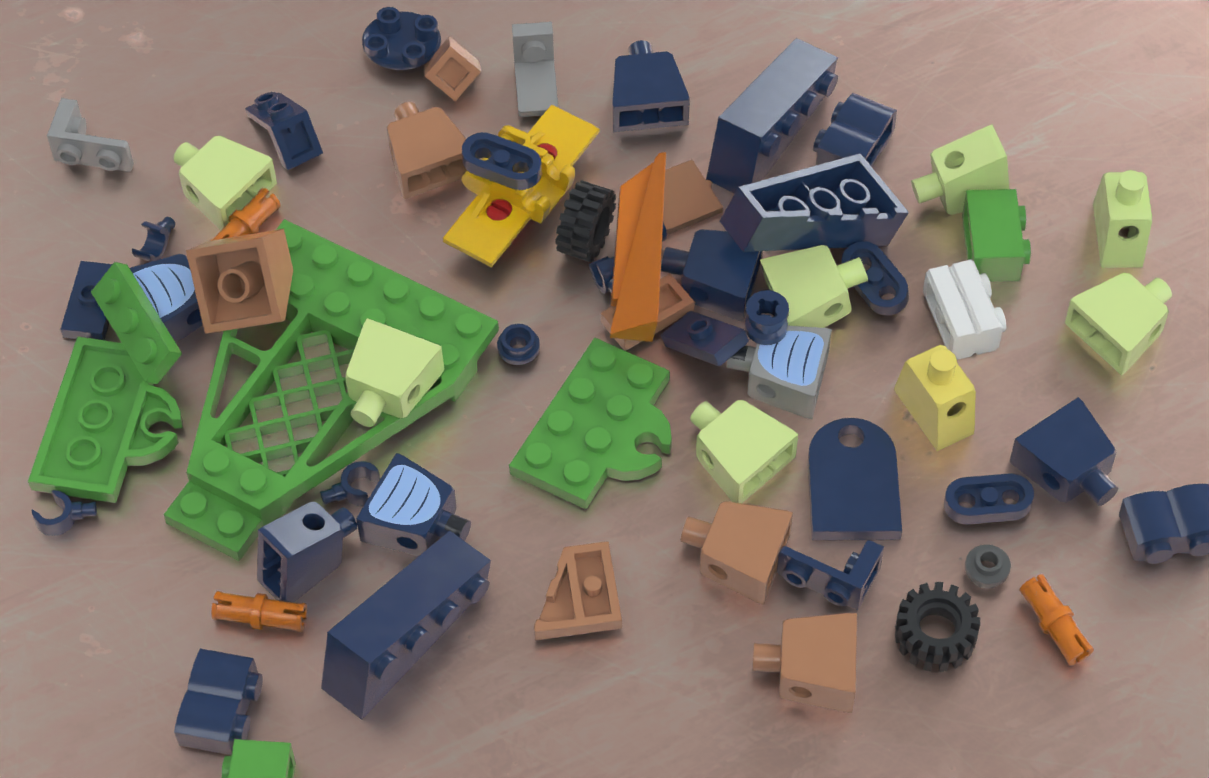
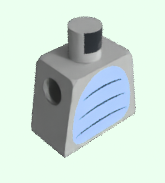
[727,326,832,419]

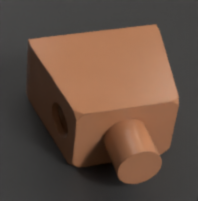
[387,102,467,200]
[680,501,793,605]
[752,613,857,713]

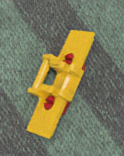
[443,105,600,267]

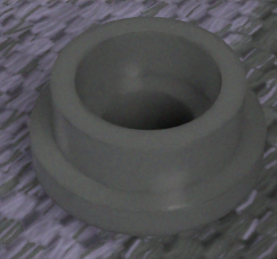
[965,545,1011,589]

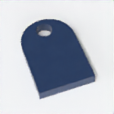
[808,418,902,541]

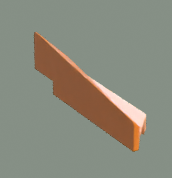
[610,152,666,342]

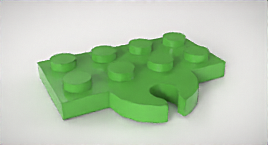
[28,336,183,503]
[509,337,672,510]

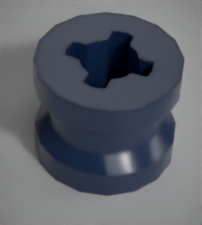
[745,290,789,345]

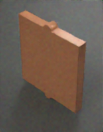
[663,159,723,235]

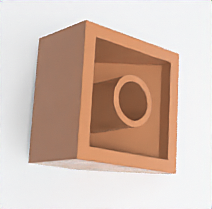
[186,228,293,334]

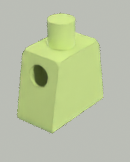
[911,124,1009,215]
[174,136,277,230]
[1093,170,1152,268]
[760,245,868,328]
[1065,273,1172,376]
[345,318,444,427]
[690,400,798,504]

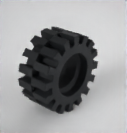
[555,180,616,262]
[895,582,980,672]

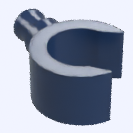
[132,217,175,262]
[589,256,614,294]
[320,461,380,506]
[31,490,97,536]

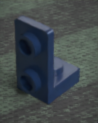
[245,92,323,170]
[777,540,884,610]

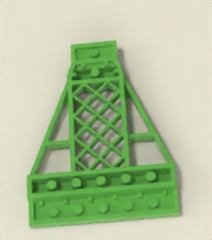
[163,219,499,561]

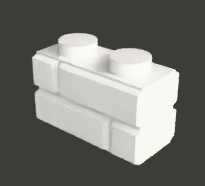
[923,259,1006,360]

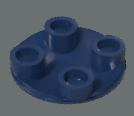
[362,7,441,70]

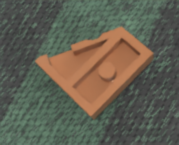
[534,541,622,641]

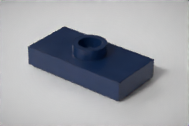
[60,261,112,340]
[661,310,749,366]

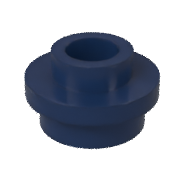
[497,324,540,365]

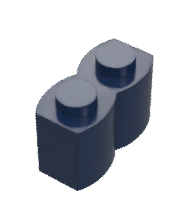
[813,93,897,167]
[1119,484,1209,564]
[174,648,263,755]

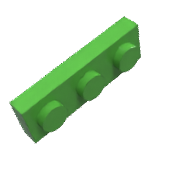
[91,262,182,384]

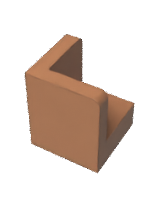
[424,36,481,101]

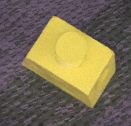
[894,345,976,451]

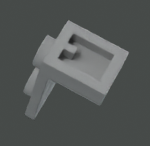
[512,22,558,117]
[47,98,134,172]

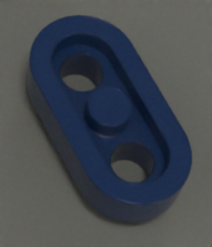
[462,132,542,190]
[842,241,909,315]
[944,473,1034,525]

